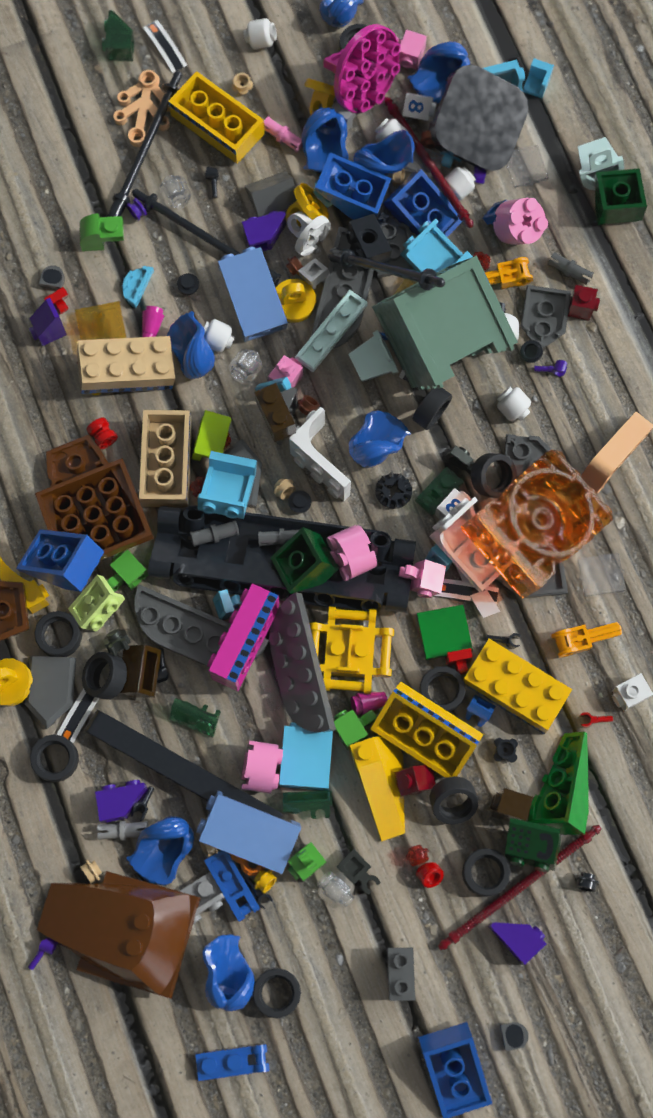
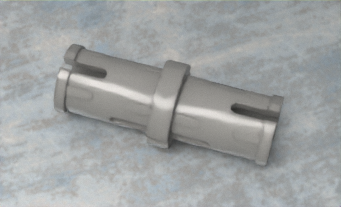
[97,821,148,840]

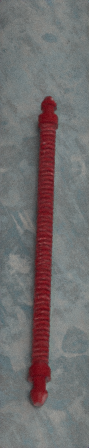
[384,96,473,228]
[438,825,602,950]

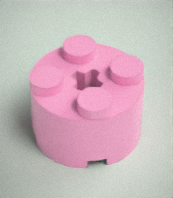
[494,198,548,245]
[327,525,377,581]
[241,740,283,794]

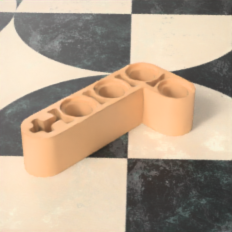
[579,412,653,495]

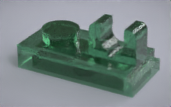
[415,466,464,516]
[169,698,221,737]
[283,790,332,819]

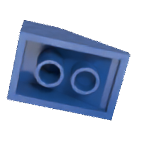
[315,152,392,220]
[383,169,462,237]
[16,529,104,592]
[419,1022,493,1118]

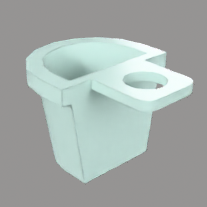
[578,137,624,190]
[348,330,399,382]

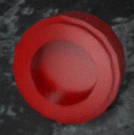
[416,862,444,888]

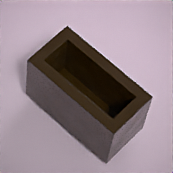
[254,383,296,442]
[119,645,161,698]
[490,788,533,822]

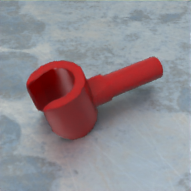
[579,712,613,728]

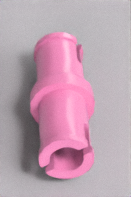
[264,116,302,152]

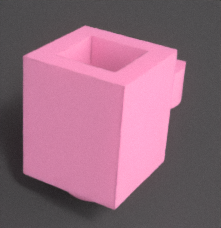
[396,30,427,70]
[268,355,303,388]
[399,560,446,598]

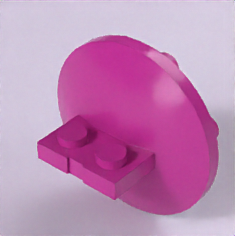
[323,24,401,113]

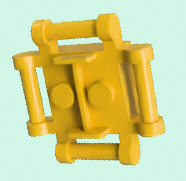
[309,606,394,694]

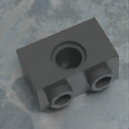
[387,947,416,1001]

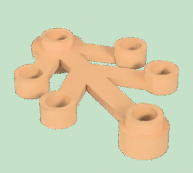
[113,70,170,147]

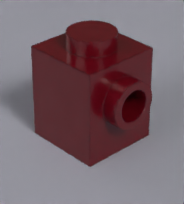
[568,285,600,321]
[395,765,436,796]

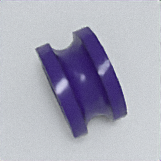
[126,198,147,221]

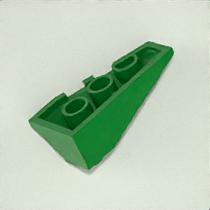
[528,731,589,835]

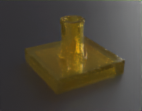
[75,301,127,340]

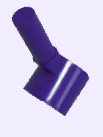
[473,166,486,184]
[534,360,567,377]
[28,938,57,970]

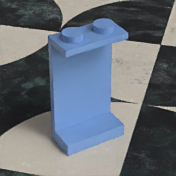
[218,247,288,342]
[196,791,301,874]

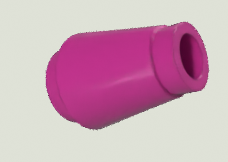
[142,306,165,337]
[350,691,388,716]

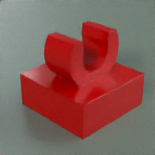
[44,287,69,314]
[446,648,473,675]

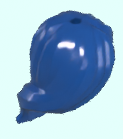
[319,0,364,28]
[407,42,470,103]
[302,108,349,173]
[353,130,415,175]
[167,311,215,379]
[349,411,411,468]
[127,816,194,885]
[202,935,255,1012]

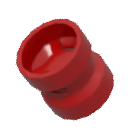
[86,417,118,449]

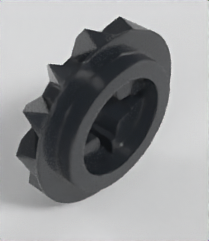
[375,472,412,509]

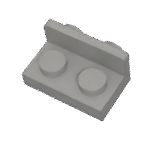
[179,872,225,924]

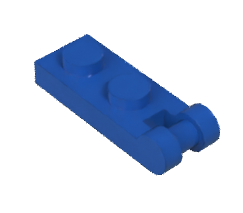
[204,850,260,922]
[195,1044,270,1081]

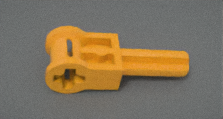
[485,257,533,289]
[551,622,622,658]

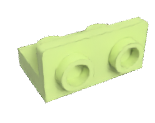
[68,575,125,632]

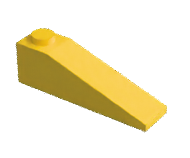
[349,736,405,842]

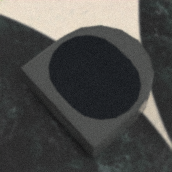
[39,265,65,290]
[500,1022,528,1051]

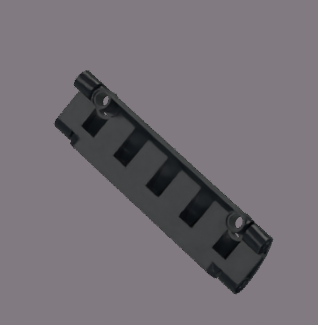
[148,505,416,613]

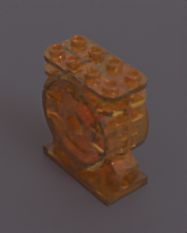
[460,449,613,599]

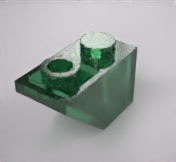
[102,10,135,61]

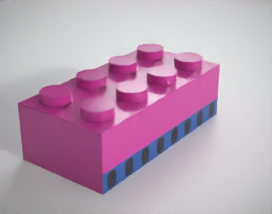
[207,584,280,692]

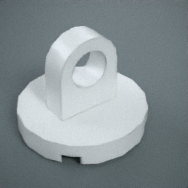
[287,211,331,256]

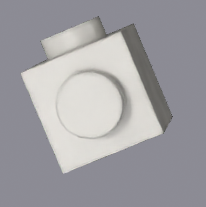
[612,674,653,711]

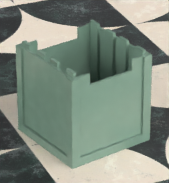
[372,256,518,390]

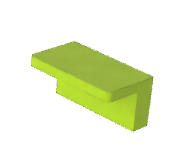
[191,410,231,461]

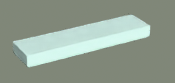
[295,290,368,372]

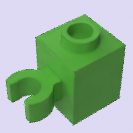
[107,550,148,592]
[334,710,377,750]
[287,842,327,882]

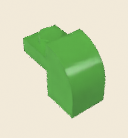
[79,213,124,252]

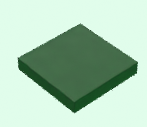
[417,605,473,660]

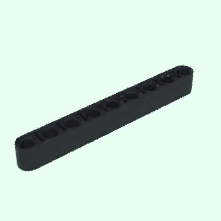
[84,709,283,819]

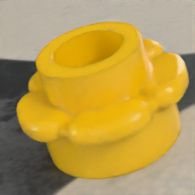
[254,870,277,893]

